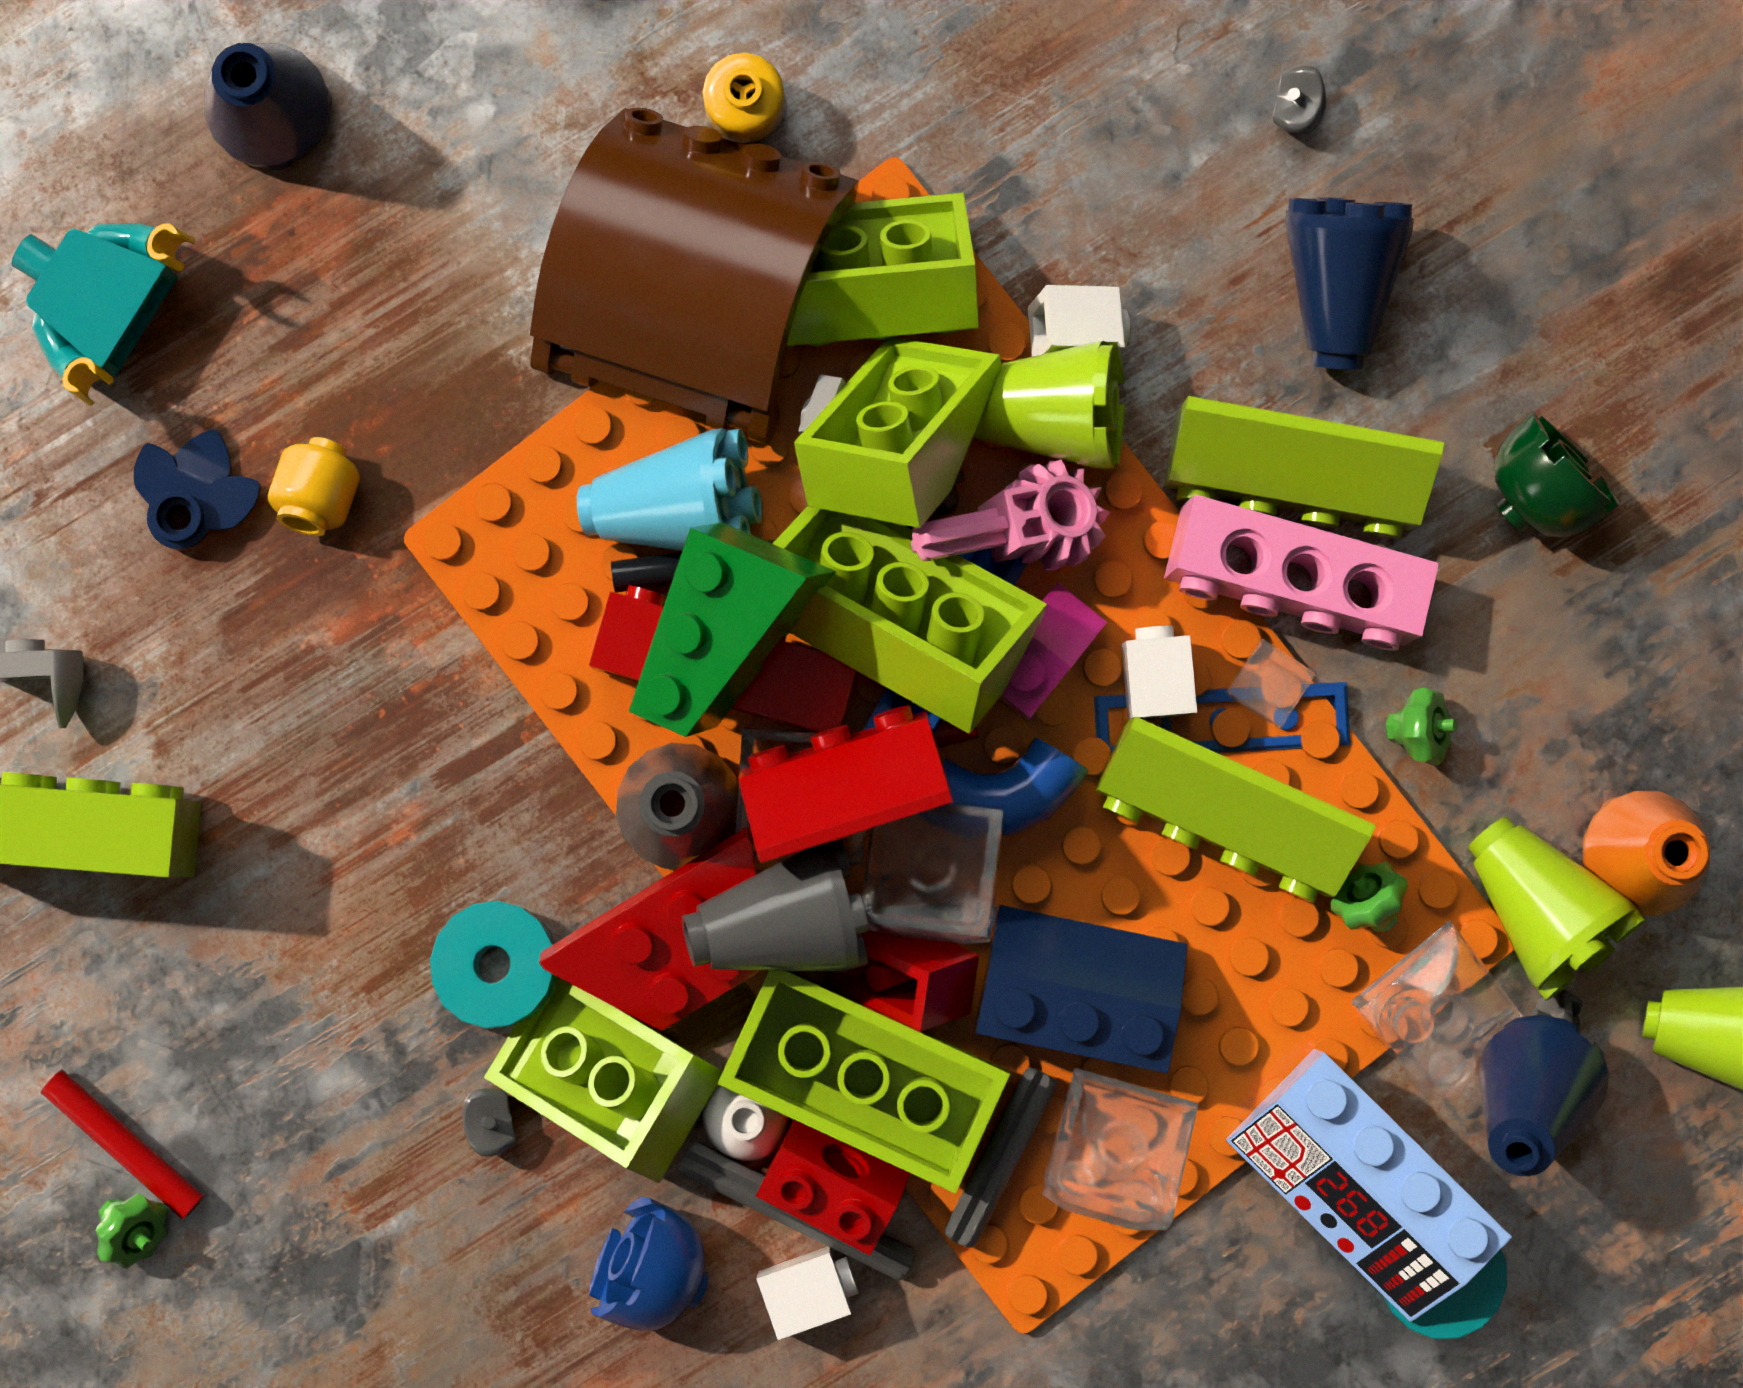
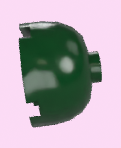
[1494,411,1620,538]

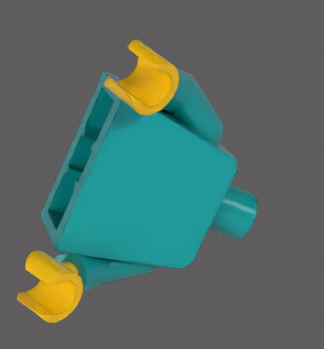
[11,223,195,407]

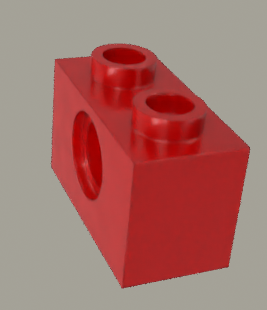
[755,1120,910,1256]

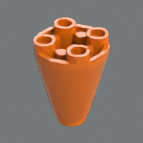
[1582,791,1710,916]

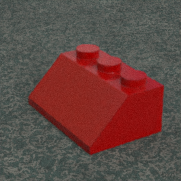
[738,705,953,863]

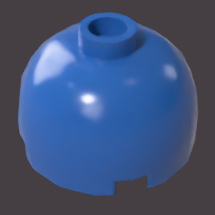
[589,1196,709,1331]

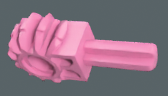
[911,459,1110,572]

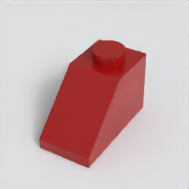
[824,926,979,1032]

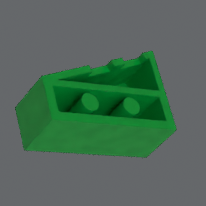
[629,522,836,737]

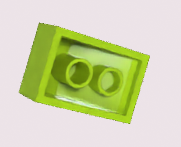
[794,337,1002,528]
[484,977,723,1183]

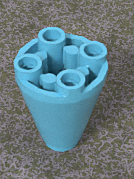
[577,428,763,551]

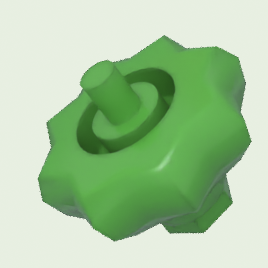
[1386,687,1458,766]
[1330,861,1408,931]
[95,1193,168,1269]

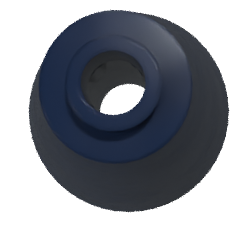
[1478,1014,1609,1176]

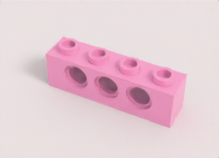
[1164,494,1439,651]

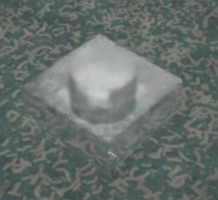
[1225,639,1316,728]

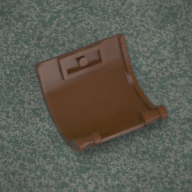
[530,108,859,445]

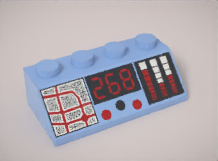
[1225,1049,1512,1322]

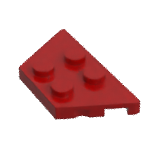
[539,827,762,1031]

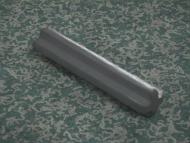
[945,1067,1057,1248]

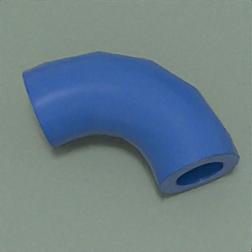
[917,737,1089,837]

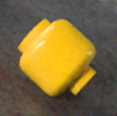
[702,52,786,143]
[267,437,360,536]

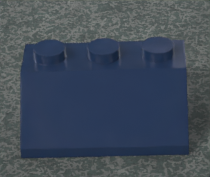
[974,905,1188,1073]

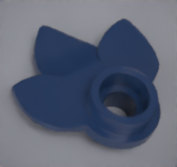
[134,429,261,550]

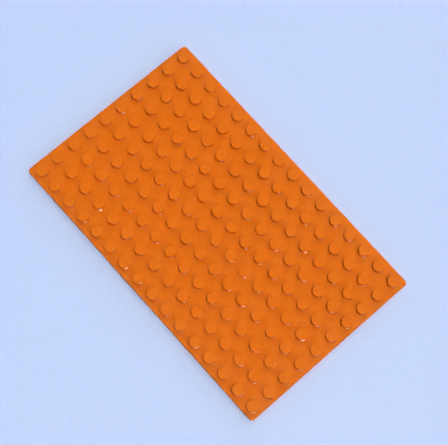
[404,157,1514,1334]

